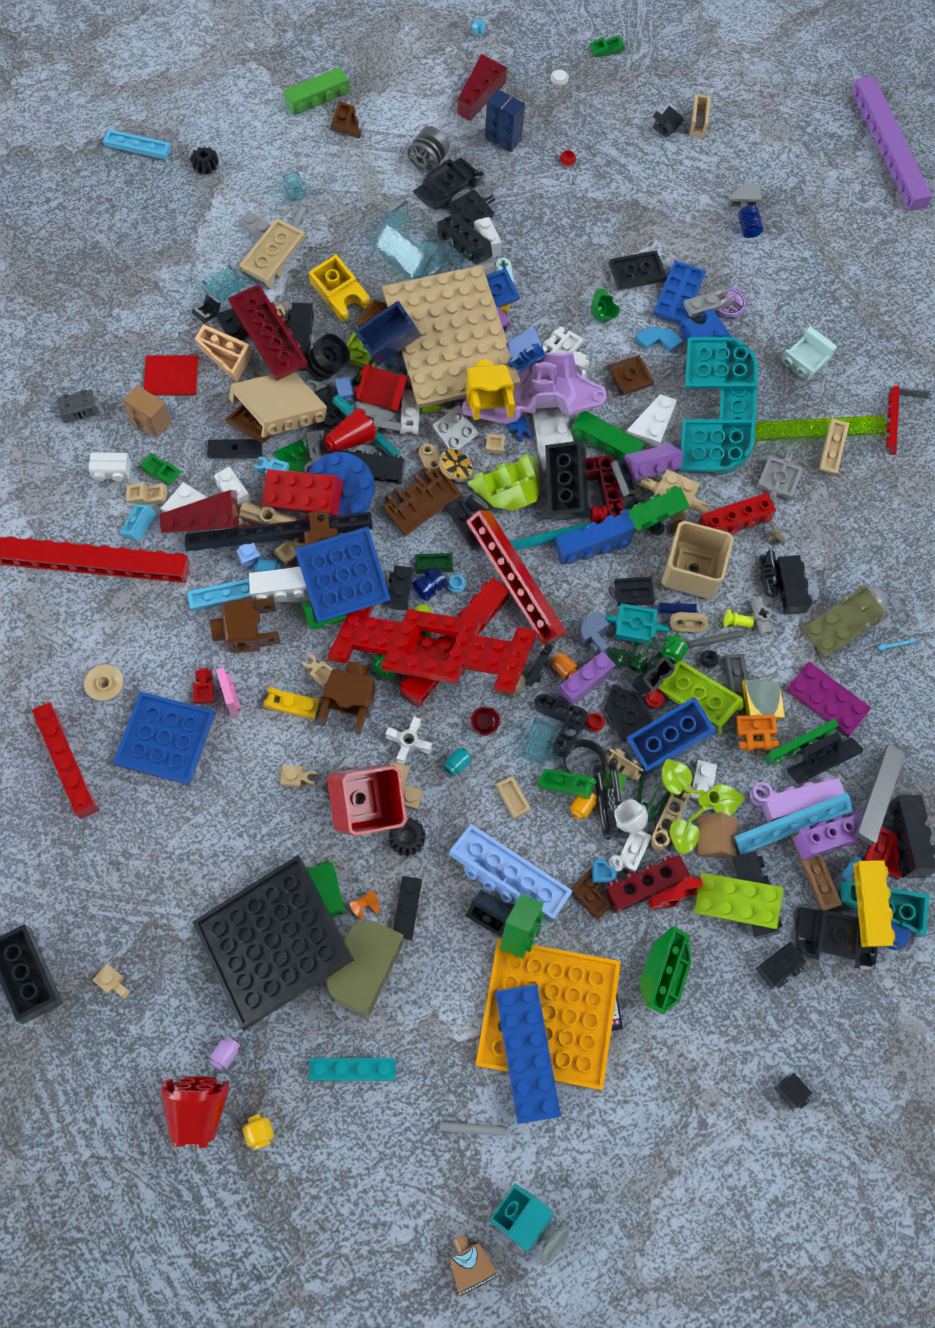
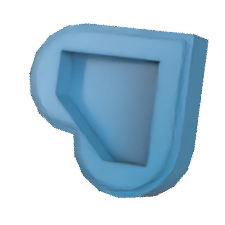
[841,856,862,880]
[592,858,617,883]

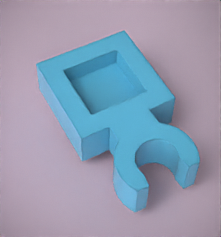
[255,457,289,475]

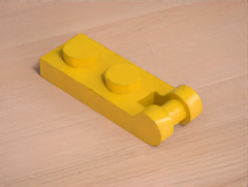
[262,687,320,720]

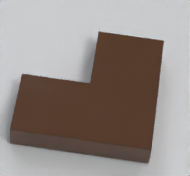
[570,868,612,921]

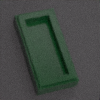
[415,553,453,574]

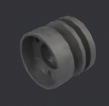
[407,126,450,173]

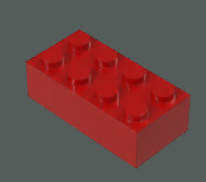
[261,469,343,516]

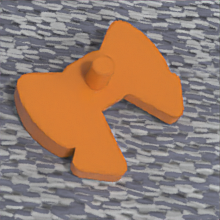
[349,890,381,919]

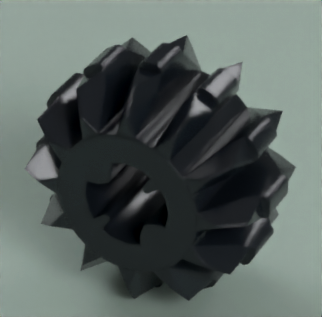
[190,145,219,175]

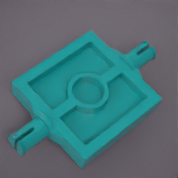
[605,603,669,645]

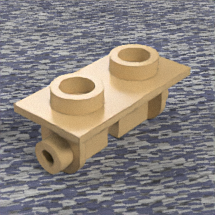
[606,747,645,781]

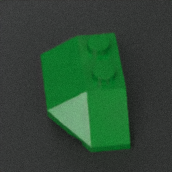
[639,926,692,1015]

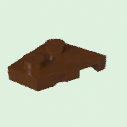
[330,101,361,139]

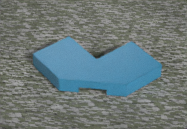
[634,327,683,353]

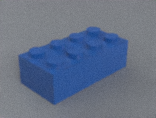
[626,697,717,773]

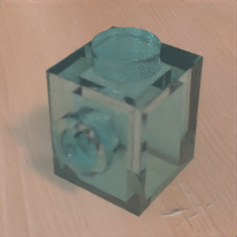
[282,171,307,202]

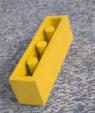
[853,861,895,947]

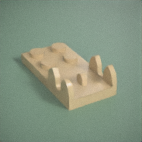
[239,218,305,289]

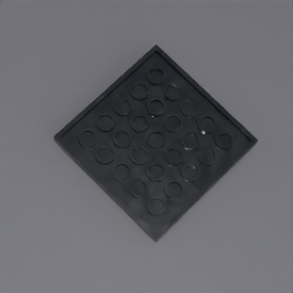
[192,855,354,1031]

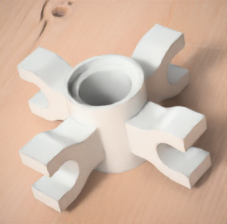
[385,717,432,765]

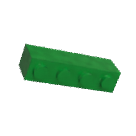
[571,411,645,461]

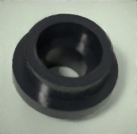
[700,650,719,669]

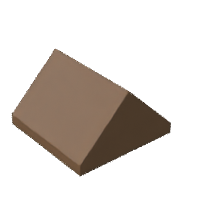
[697,812,738,858]

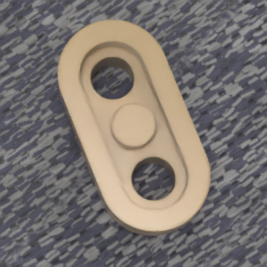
[419,443,440,477]
[670,612,708,633]

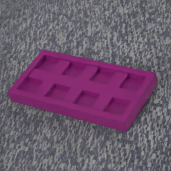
[785,661,871,738]

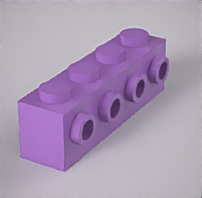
[793,810,863,861]

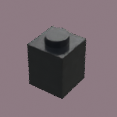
[774,1072,812,1109]

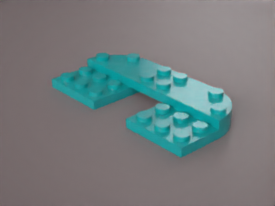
[680,337,758,475]

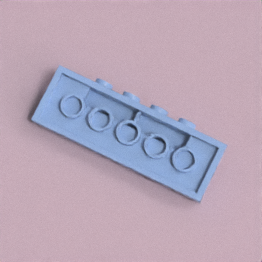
[448,824,572,923]

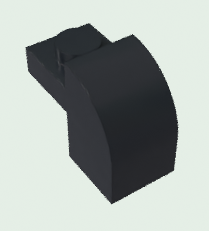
[653,106,684,137]

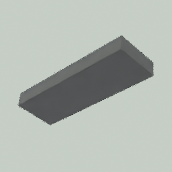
[724,654,748,710]

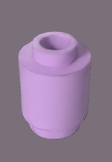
[209,1036,240,1071]

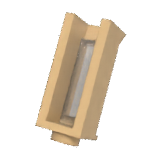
[689,94,711,138]

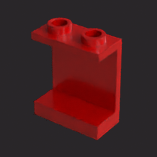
[354,363,408,412]

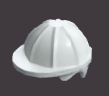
[614,799,648,833]

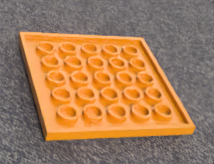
[475,938,621,1091]

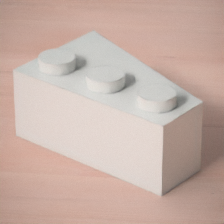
[626,394,677,450]
[249,567,311,602]

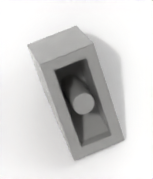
[726,183,762,211]

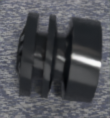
[303,333,350,381]

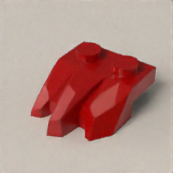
[649,876,703,910]

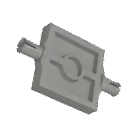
[757,451,803,504]

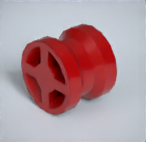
[590,505,608,524]

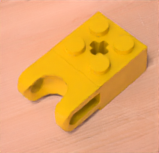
[308,254,371,322]

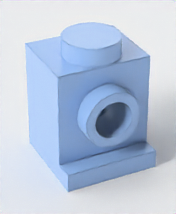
[236,543,260,570]

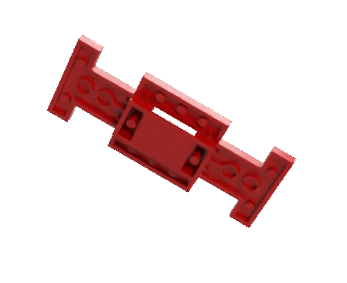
[327,606,536,694]

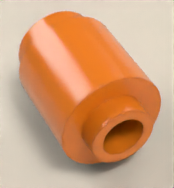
[550,652,578,680]

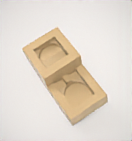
[126,483,167,504]

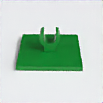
[274,438,310,473]

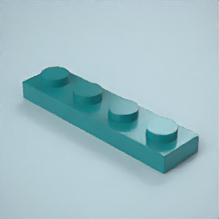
[309,1058,396,1081]

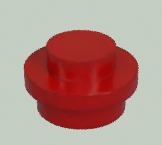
[560,150,576,166]
[645,689,665,708]
[586,713,605,732]

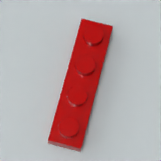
[886,386,900,455]

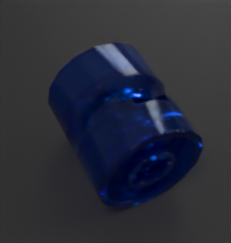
[738,205,764,238]
[412,566,448,601]

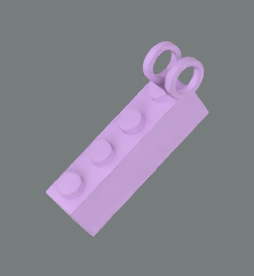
[749,777,845,823]

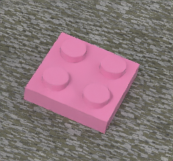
[216,667,241,718]

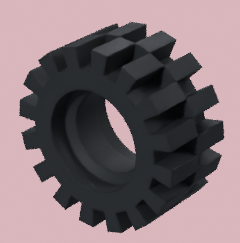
[389,817,425,856]

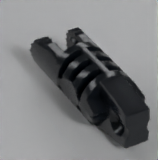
[759,549,779,597]

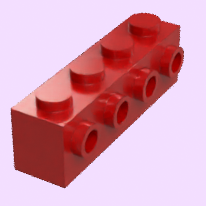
[698,492,776,535]

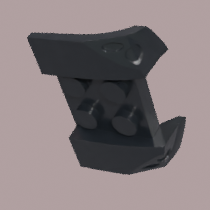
[413,157,484,209]
[796,907,878,970]

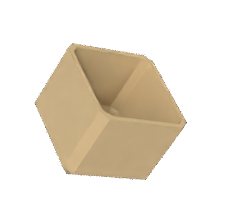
[661,521,734,599]

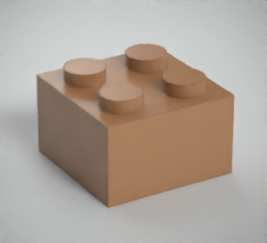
[123,385,171,437]

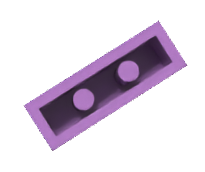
[625,444,683,480]
[558,651,615,705]

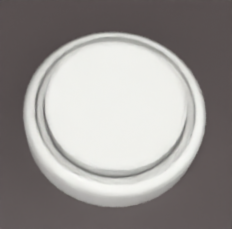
[551,70,569,86]

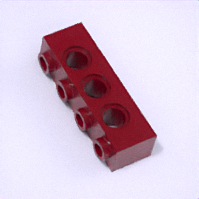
[605,854,691,914]

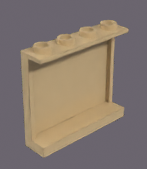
[229,373,327,437]

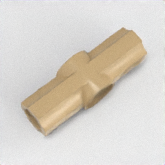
[239,502,297,525]

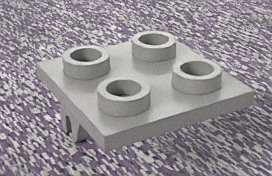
[427,405,479,450]

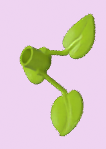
[662,759,745,854]

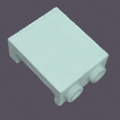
[781,326,837,381]

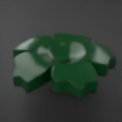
[607,646,628,669]

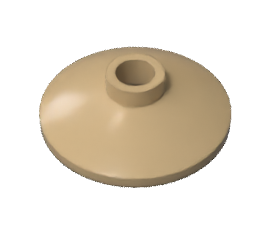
[84,664,124,701]

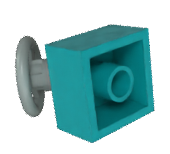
[489,1183,570,1266]

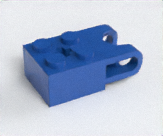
[680,309,732,342]

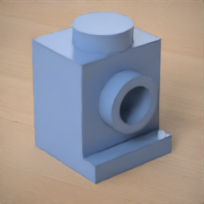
[335,376,357,406]

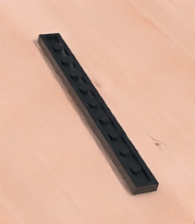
[185,512,373,551]

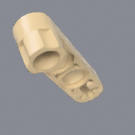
[649,785,692,852]

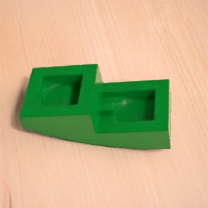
[589,35,625,57]
[140,452,181,486]

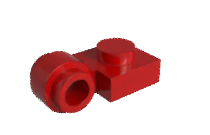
[193,668,214,704]

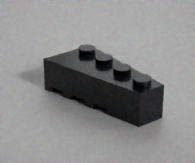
[890,795,935,878]

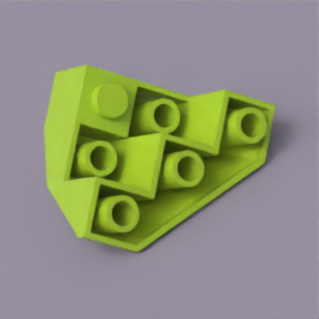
[468,453,541,511]

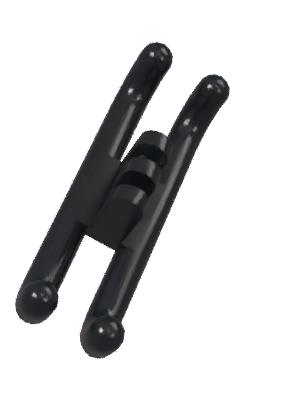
[593,758,628,840]

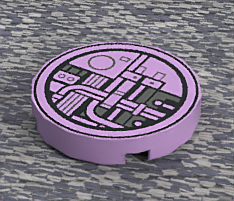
[715,288,747,319]

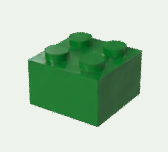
[500,894,545,959]

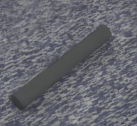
[686,630,743,649]

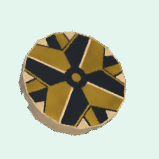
[439,448,473,482]

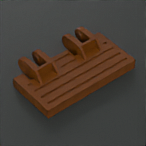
[383,467,462,537]

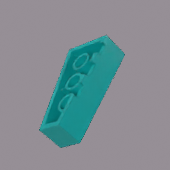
[839,880,930,937]

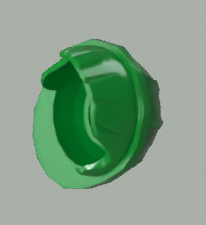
[590,288,620,323]

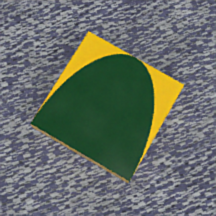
[742,679,785,720]

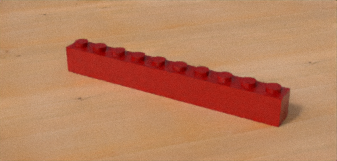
[0,536,190,583]

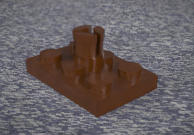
[225,404,272,444]

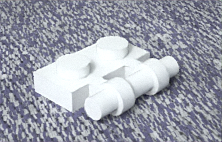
[542,326,583,354]

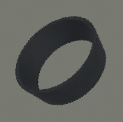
[563,739,607,779]

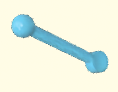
[879,638,917,651]

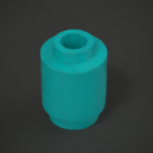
[443,748,472,777]

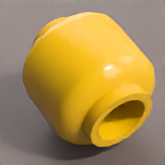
[242,1114,274,1150]

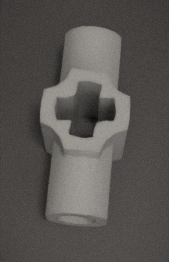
[750,597,773,636]

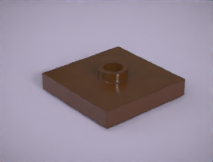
[607,355,654,396]

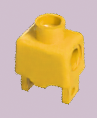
[466,359,515,420]

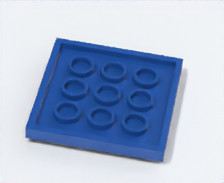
[294,526,391,622]
[113,691,216,786]

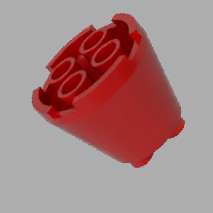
[161,1076,229,1148]

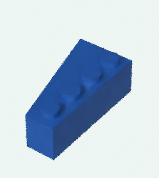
[554,509,635,565]

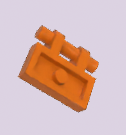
[735,714,779,751]

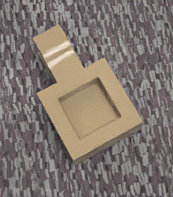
[92,964,130,999]

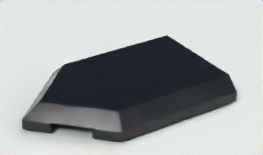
[604,684,654,742]

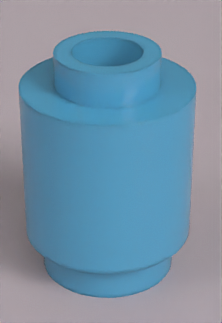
[254,559,282,573]

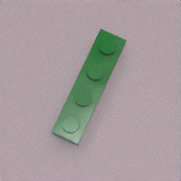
[765,719,838,766]

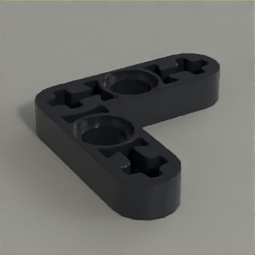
[535,694,588,757]

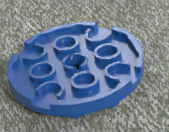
[308,452,375,518]

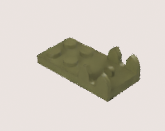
[802,584,889,659]

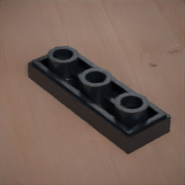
[207,439,263,459]

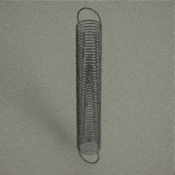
[884,387,935,398]

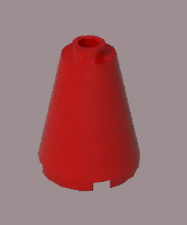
[325,408,377,452]

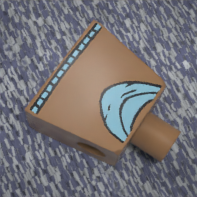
[450,1234,500,1297]

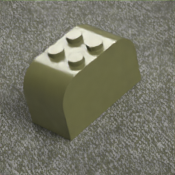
[327,920,404,1020]

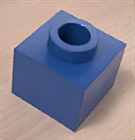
[887,923,911,950]

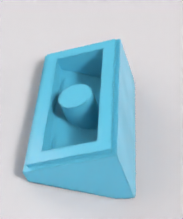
[119,504,156,542]

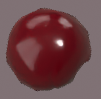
[470,706,500,736]

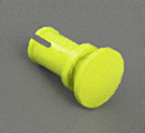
[723,609,754,628]

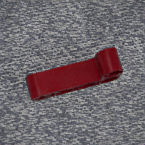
[586,456,625,517]

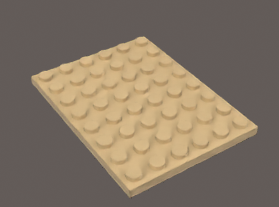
[382,265,521,408]

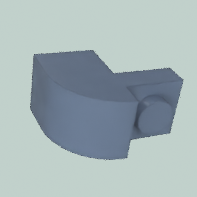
[579,610,609,654]

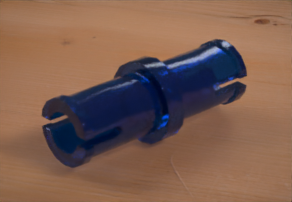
[658,601,697,614]

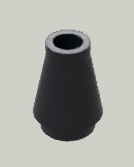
[465,492,493,512]

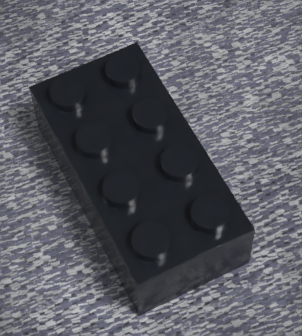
[545,440,589,521]
[0,924,64,1024]

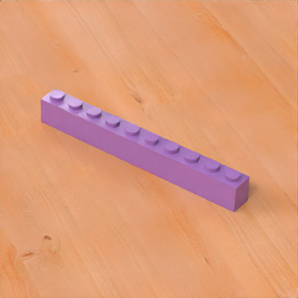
[852,76,932,211]

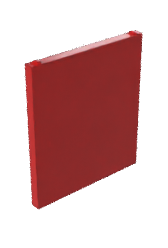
[143,355,199,396]

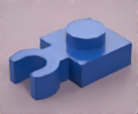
[506,415,531,443]

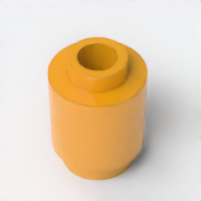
[570,793,597,820]

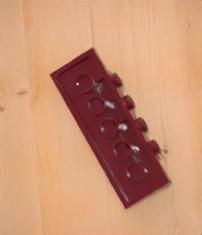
[228,284,308,381]

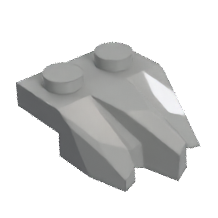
[356,401,402,432]

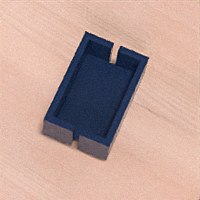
[485,89,525,152]
[355,301,422,366]

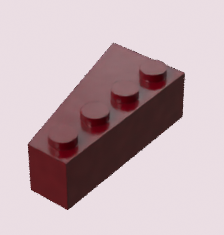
[457,54,507,121]
[159,490,240,533]

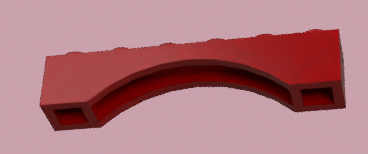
[31,702,99,820]

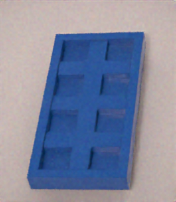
[653,260,706,324]

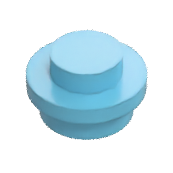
[472,19,485,36]
[447,575,466,593]

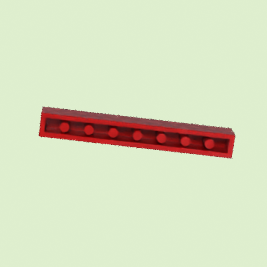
[466,510,567,645]
[400,577,510,708]

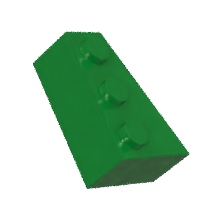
[628,485,691,532]

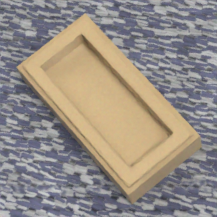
[495,776,532,820]

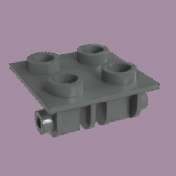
[57,389,98,423]

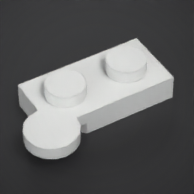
[689,760,717,810]
[608,831,652,872]

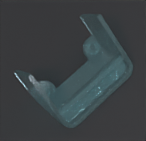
[374,201,453,280]

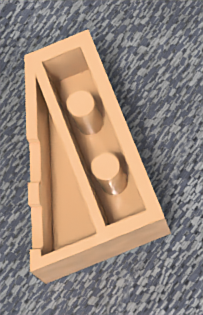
[195,324,253,383]

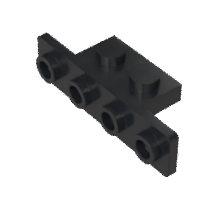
[787,732,863,784]

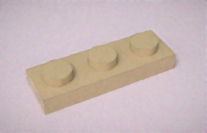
[818,418,849,475]

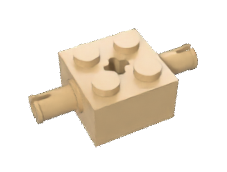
[639,470,711,520]

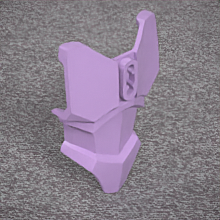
[462,351,607,424]

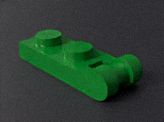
[537,769,596,799]

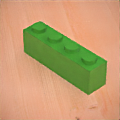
[283,67,350,115]

